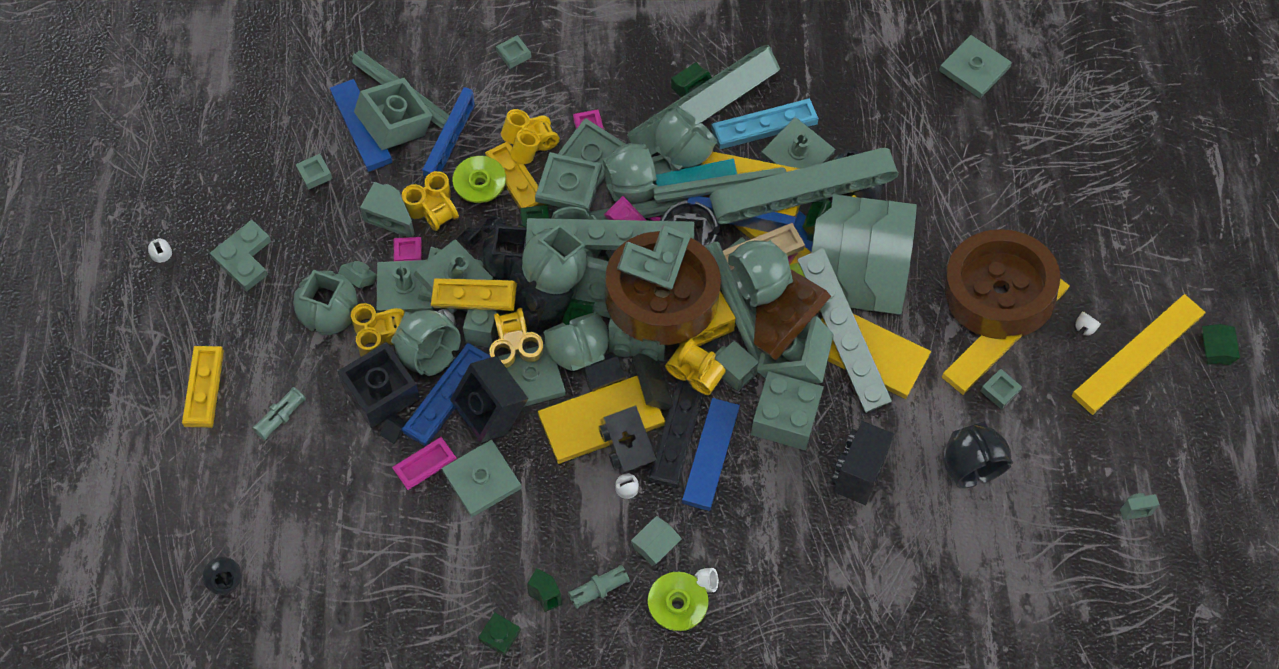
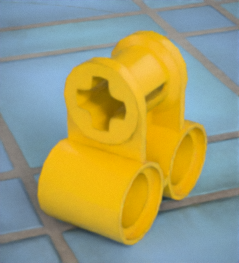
[501,109,560,164]
[402,171,459,231]
[351,303,405,357]
[490,308,543,368]
[665,339,726,395]

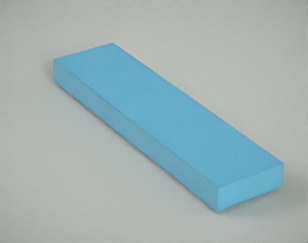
[711,98,819,149]

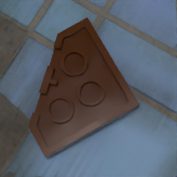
[754,269,831,361]

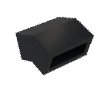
[582,354,626,392]

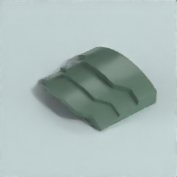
[812,194,917,315]

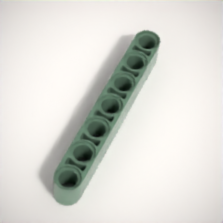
[627,45,780,155]
[709,148,899,224]

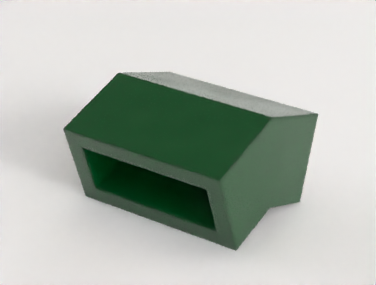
[671,62,712,98]
[802,199,831,242]
[1202,324,1240,365]
[527,568,562,612]

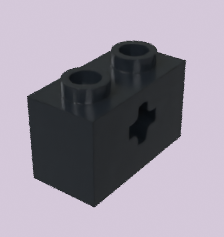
[598,405,656,474]

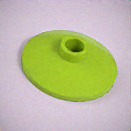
[453,156,506,203]
[648,572,708,631]

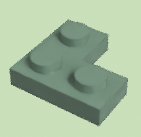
[210,220,271,292]
[617,225,691,290]

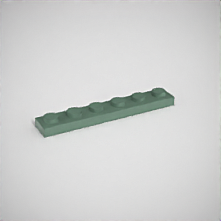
[526,218,694,250]
[798,248,892,413]

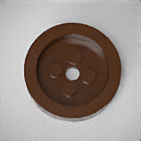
[945,229,1060,339]
[605,231,721,345]

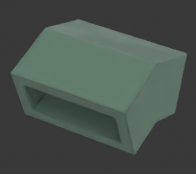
[631,516,682,566]

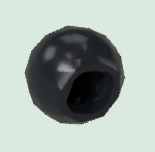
[203,557,241,595]

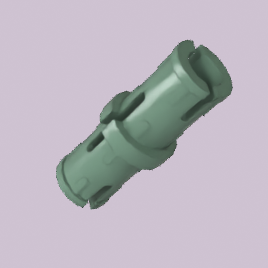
[252,387,306,440]
[568,565,630,609]

